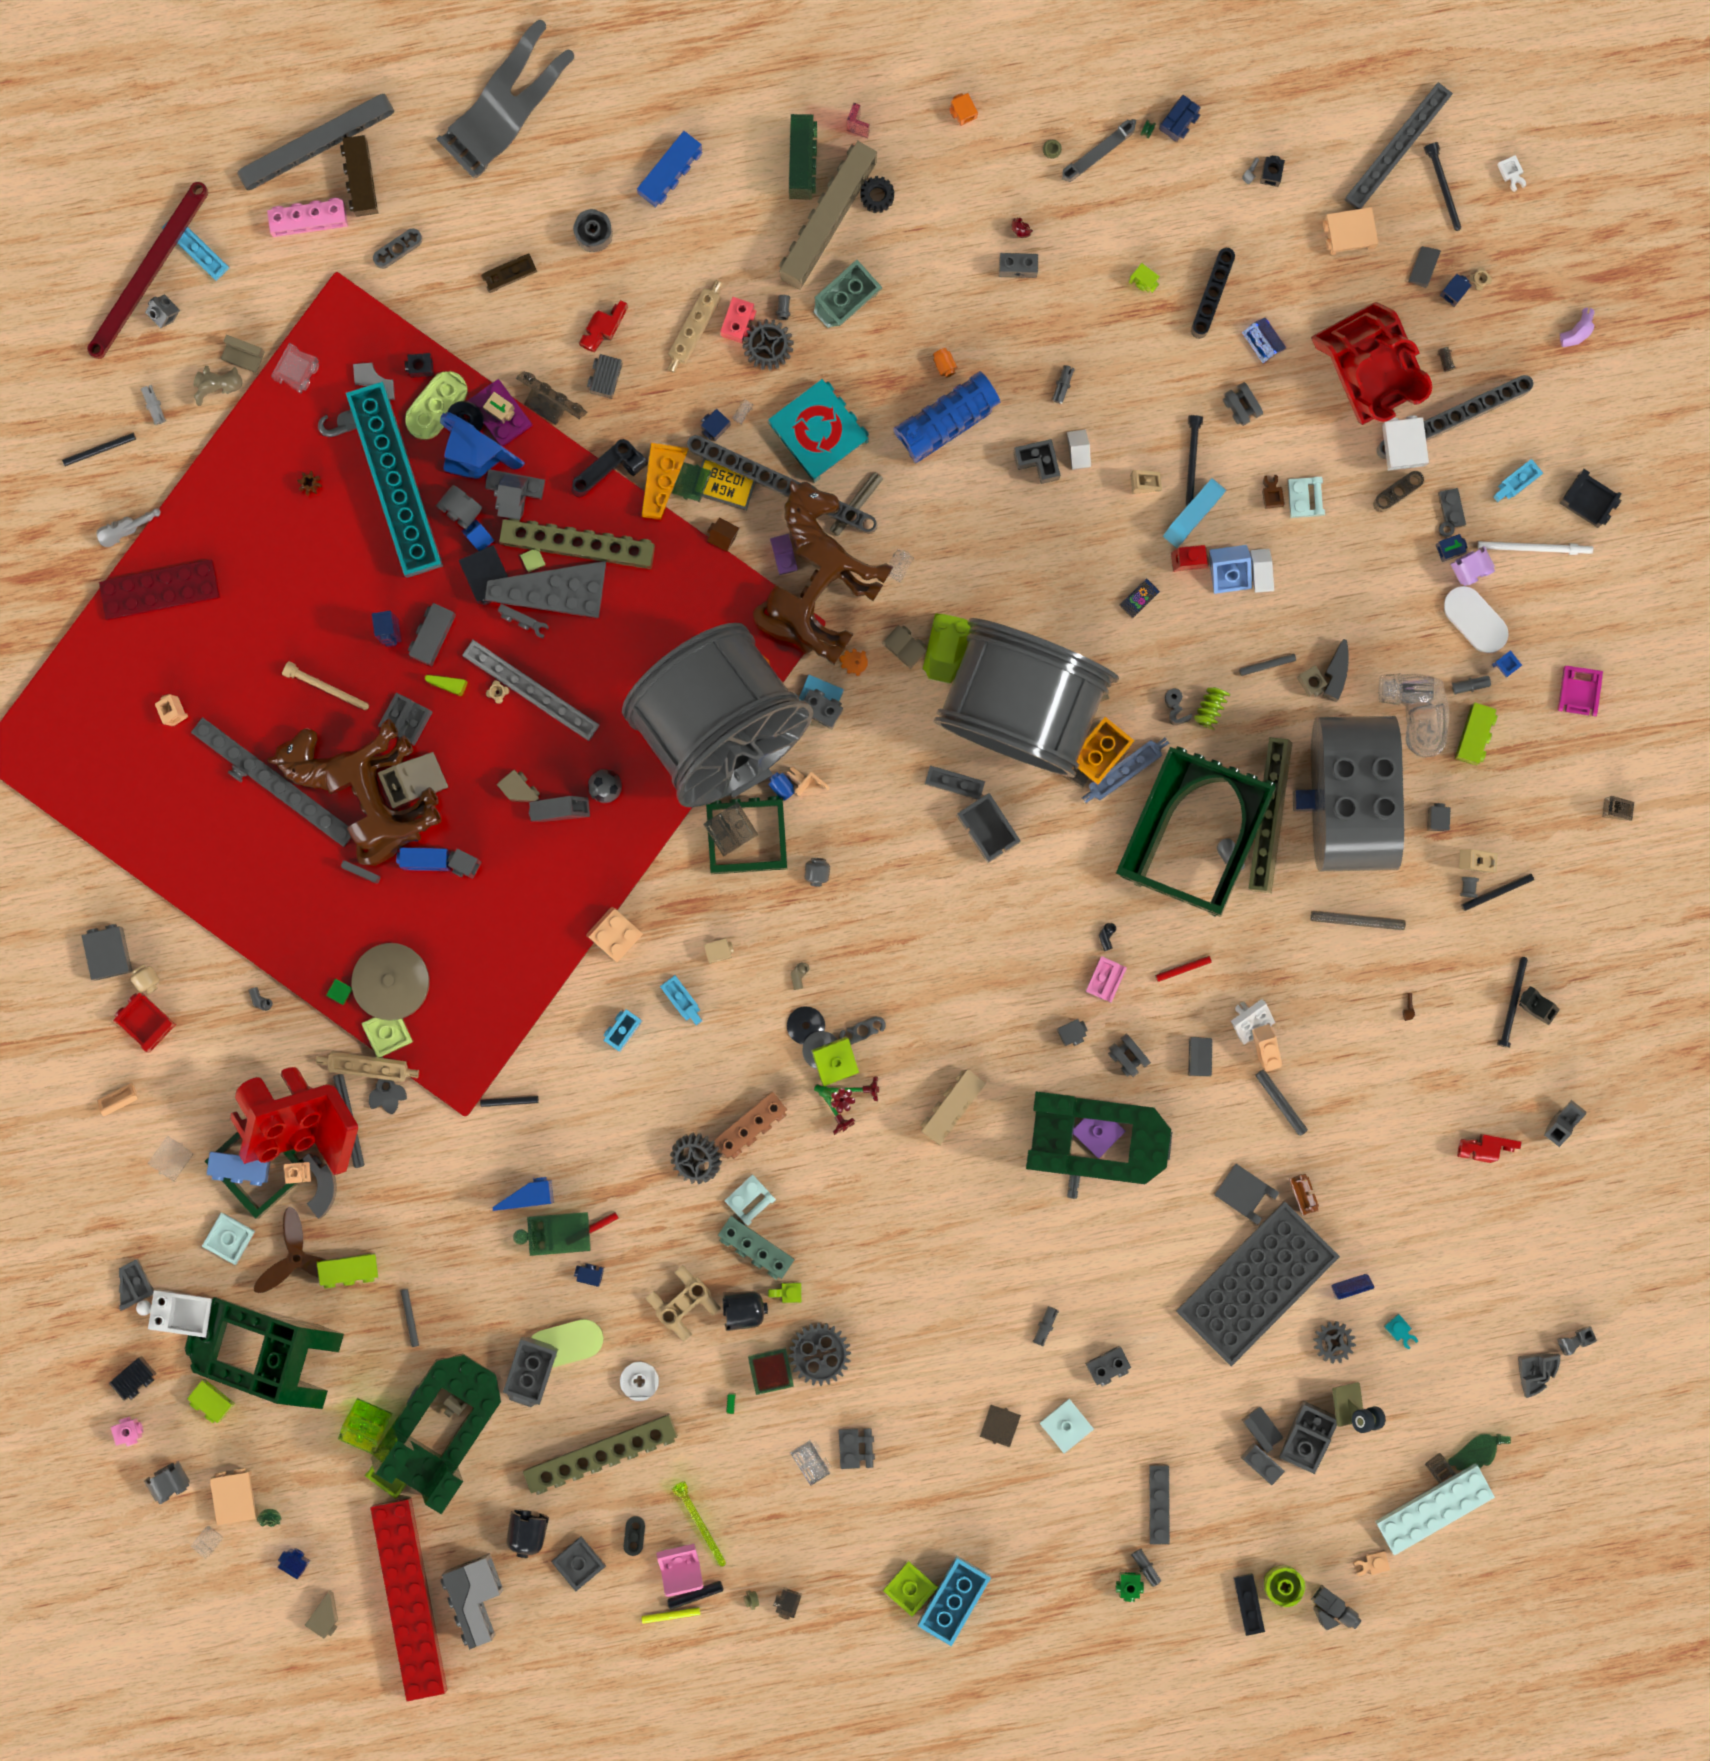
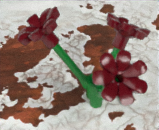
[814,1076,879,1135]

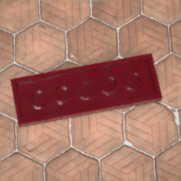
[99,560,220,620]

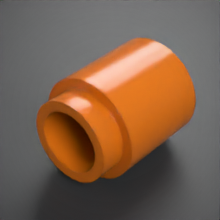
[933,348,958,378]

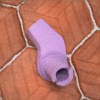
[1560,308,1595,347]

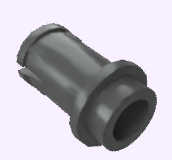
[776,295,791,320]

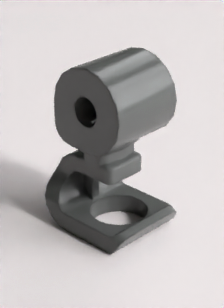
[1165,688,1192,726]
[1557,1326,1597,1356]

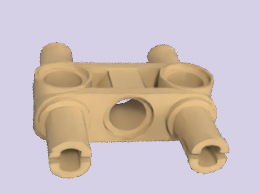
[645,1265,721,1342]

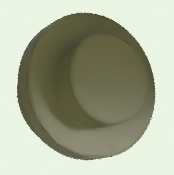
[1043,139,1062,159]
[744,1590,759,1610]

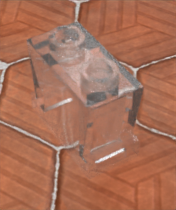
[271,343,319,394]

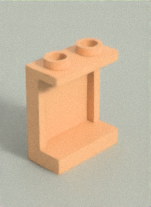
[1322,207,1378,255]
[210,1468,259,1526]

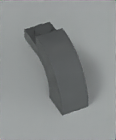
[302,1154,337,1219]

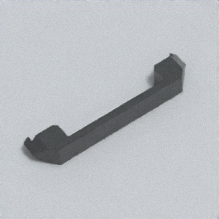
[1062,119,1136,182]

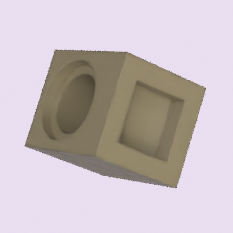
[1297,665,1328,697]

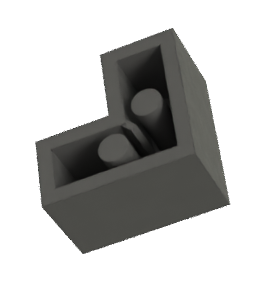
[1013,439,1061,484]
[494,474,528,520]

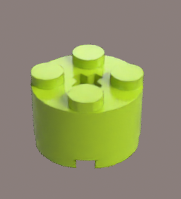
[1263,1565,1305,1607]

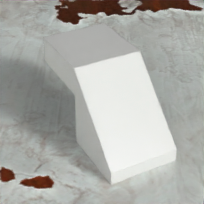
[1250,549,1274,593]

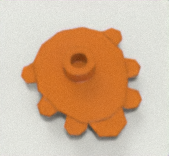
[839,648,868,676]

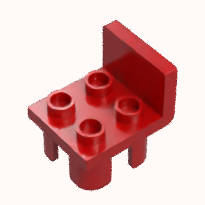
[1311,302,1433,425]
[230,1067,358,1175]

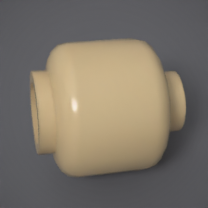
[131,965,160,994]

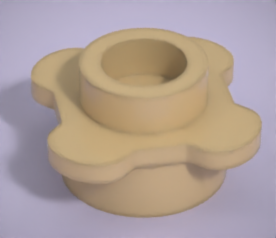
[1469,268,1492,291]
[486,681,509,704]

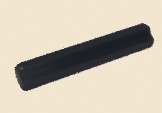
[667,1581,724,1610]

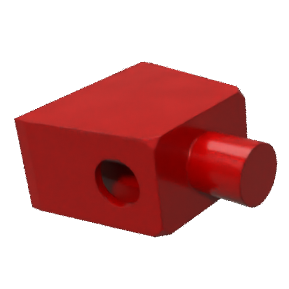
[1171,545,1209,572]

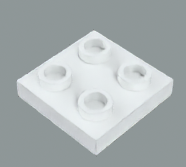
[1231,999,1275,1045]

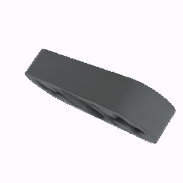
[373,228,423,269]

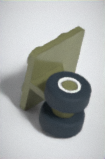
[1332,1382,1386,1433]

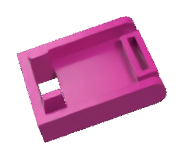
[1558,665,1603,717]

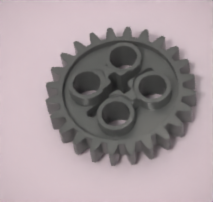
[788,1322,851,1386]

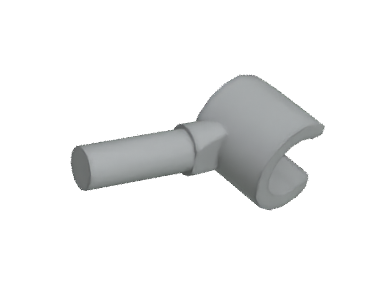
[1242,158,1259,184]

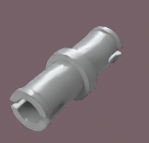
[141,385,166,425]

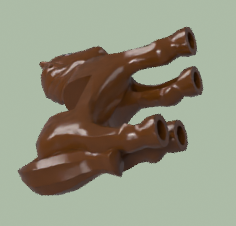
[753,480,893,665]
[267,719,442,866]

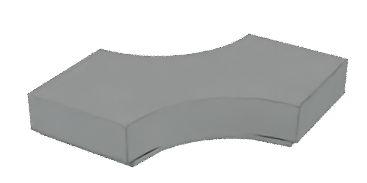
[353,363,395,400]

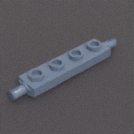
[1081,737,1170,804]

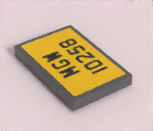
[692,458,756,511]

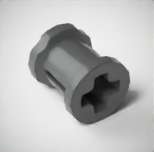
[1460,877,1479,898]

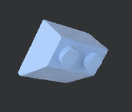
[1209,545,1252,594]

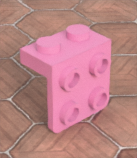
[656,1544,703,1597]

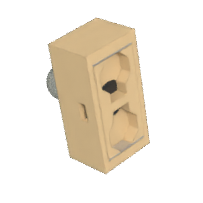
[1459,849,1498,873]

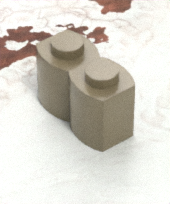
[882,625,927,669]

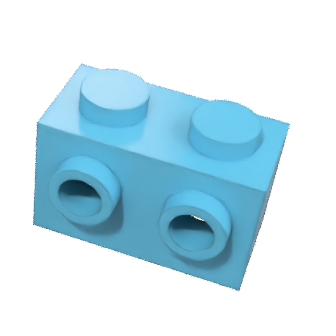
[603,1009,643,1052]

